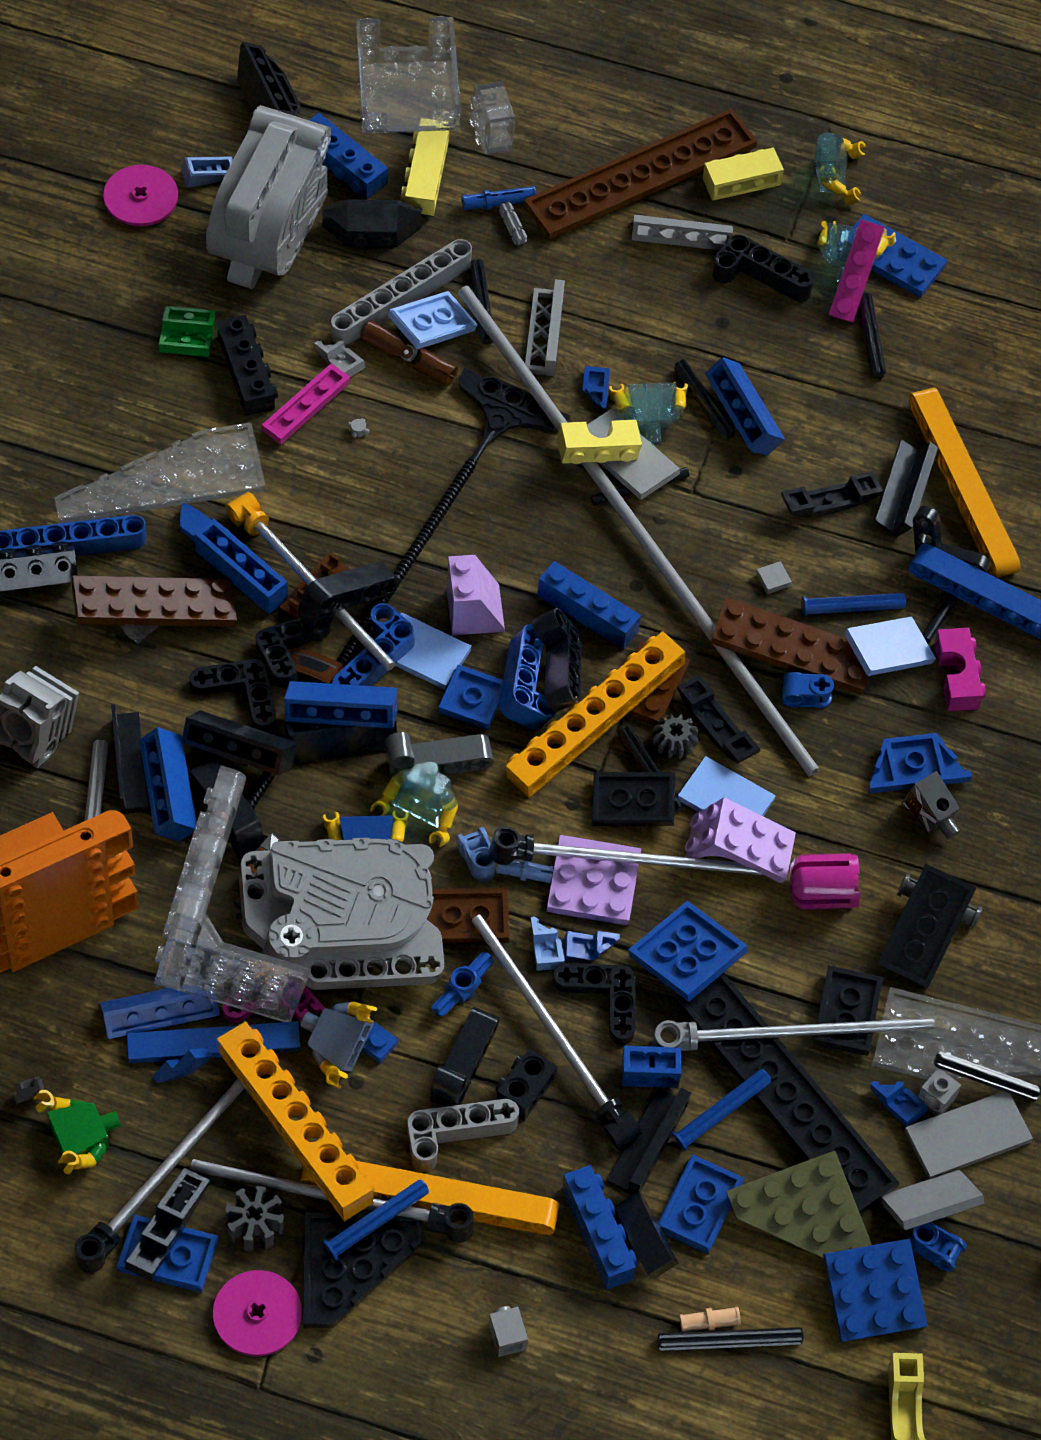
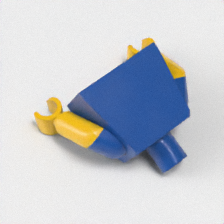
[323,810,409,843]

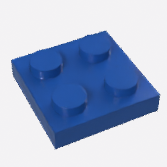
[438,665,503,730]

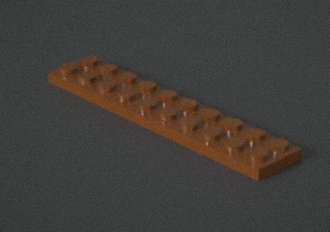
[524,108,758,240]

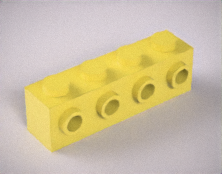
[401,120,450,216]

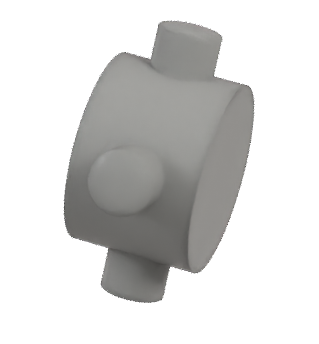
[348,418,369,438]

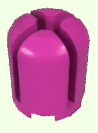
[790,853,860,910]

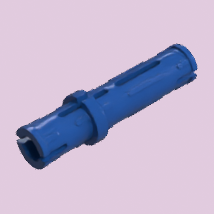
[461,186,537,211]

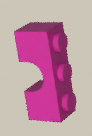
[934,628,986,711]

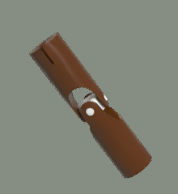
[361,320,458,387]

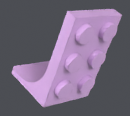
[685,797,796,883]

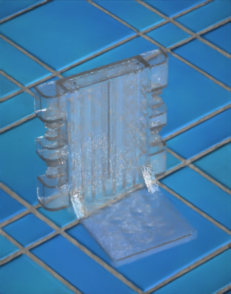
[153,766,311,1022]

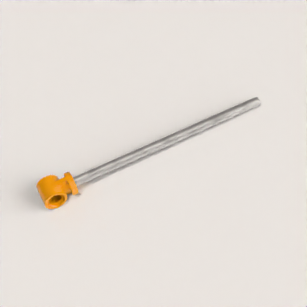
[225,492,395,671]

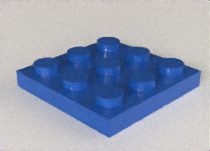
[628,901,748,1002]
[823,1239,928,1342]

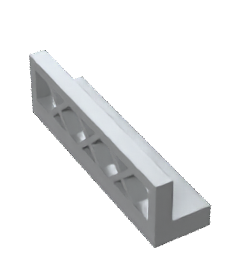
[631,215,733,250]
[525,279,565,376]

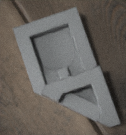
[314,341,365,377]

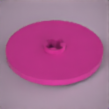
[103,165,178,226]
[213,1270,302,1357]

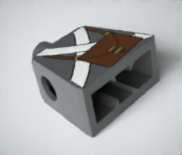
[902,771,961,840]

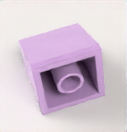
[446,555,505,636]

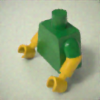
[34,1090,121,1174]

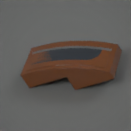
[283,648,344,684]

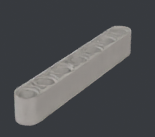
[331,239,472,345]

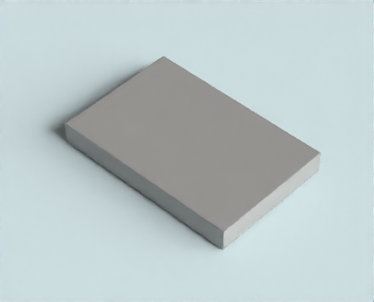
[881,1170,984,1230]

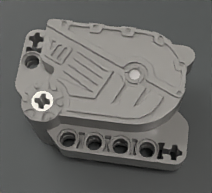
[206,105,331,289]
[238,838,444,990]

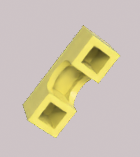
[557,420,642,464]

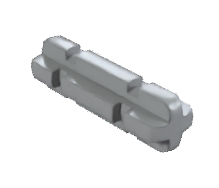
[499,202,527,246]

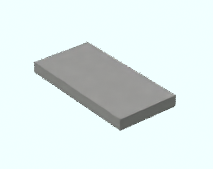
[587,409,680,500]
[904,1091,1033,1180]

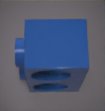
[621,1046,681,1088]

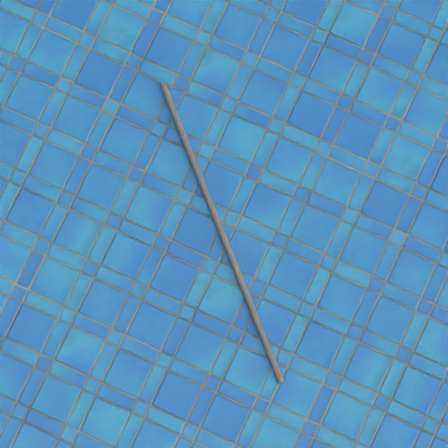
[458,286,819,777]

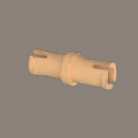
[679,1306,741,1332]

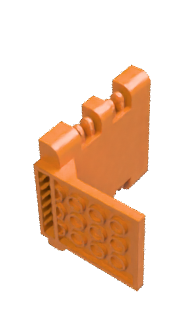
[0,810,139,973]

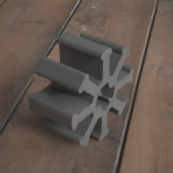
[225,1186,284,1252]

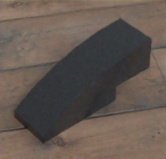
[615,1191,679,1279]

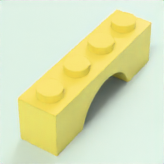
[888,1353,926,1440]

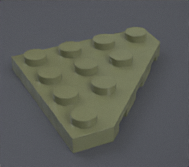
[726,1150,872,1259]

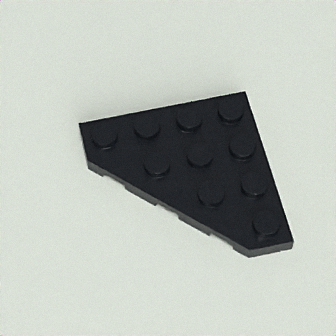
[303,1212,422,1328]

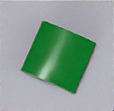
[159,306,216,357]

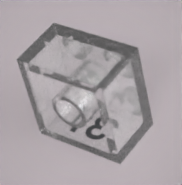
[469,81,515,154]

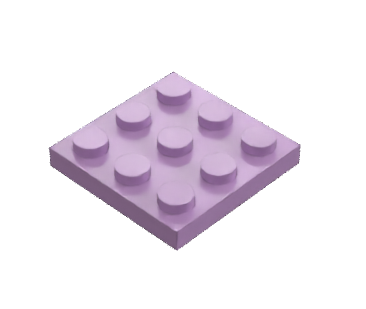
[547,835,641,926]

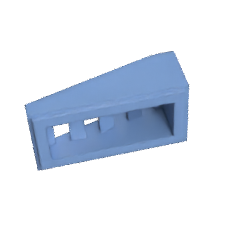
[181,157,233,187]

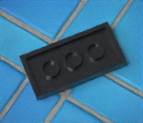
[877,864,977,988]

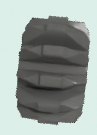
[652,713,698,759]

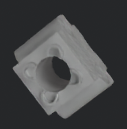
[0,666,79,768]

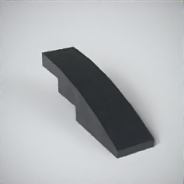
[125,1168,210,1281]

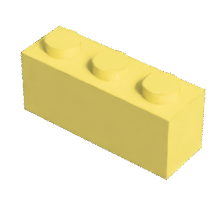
[703,147,784,201]

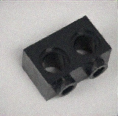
[495,1048,558,1121]

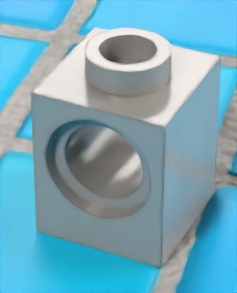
[918,1068,961,1116]
[488,1306,528,1357]

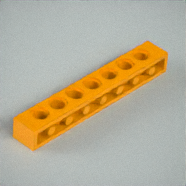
[506,631,685,798]
[217,1021,375,1221]

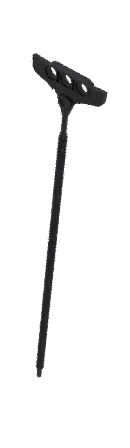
[223,368,570,843]

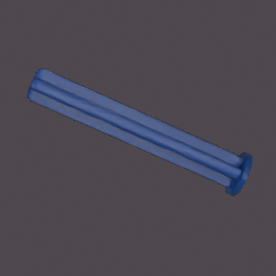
[801,593,906,617]
[671,1069,771,1151]
[323,1180,429,1261]

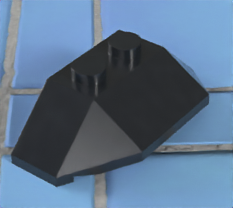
[237,42,302,116]
[322,199,422,248]

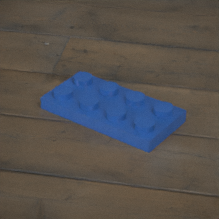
[837,214,948,298]

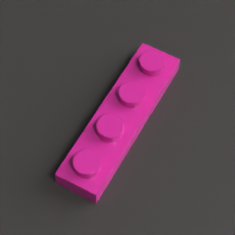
[829,219,885,323]
[262,363,350,445]

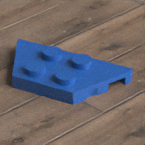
[868,733,972,794]

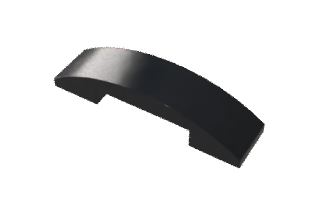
[780,471,883,517]
[677,675,761,764]

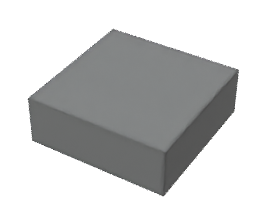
[756,561,792,594]

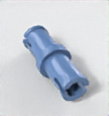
[496,859,554,884]

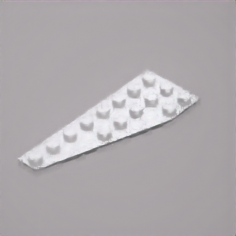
[54,422,266,524]
[872,987,1041,1080]

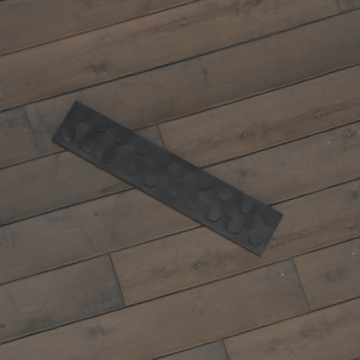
[677,973,899,1214]

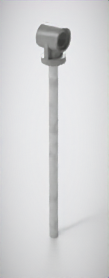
[652,1018,935,1051]

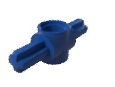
[431,952,494,1018]

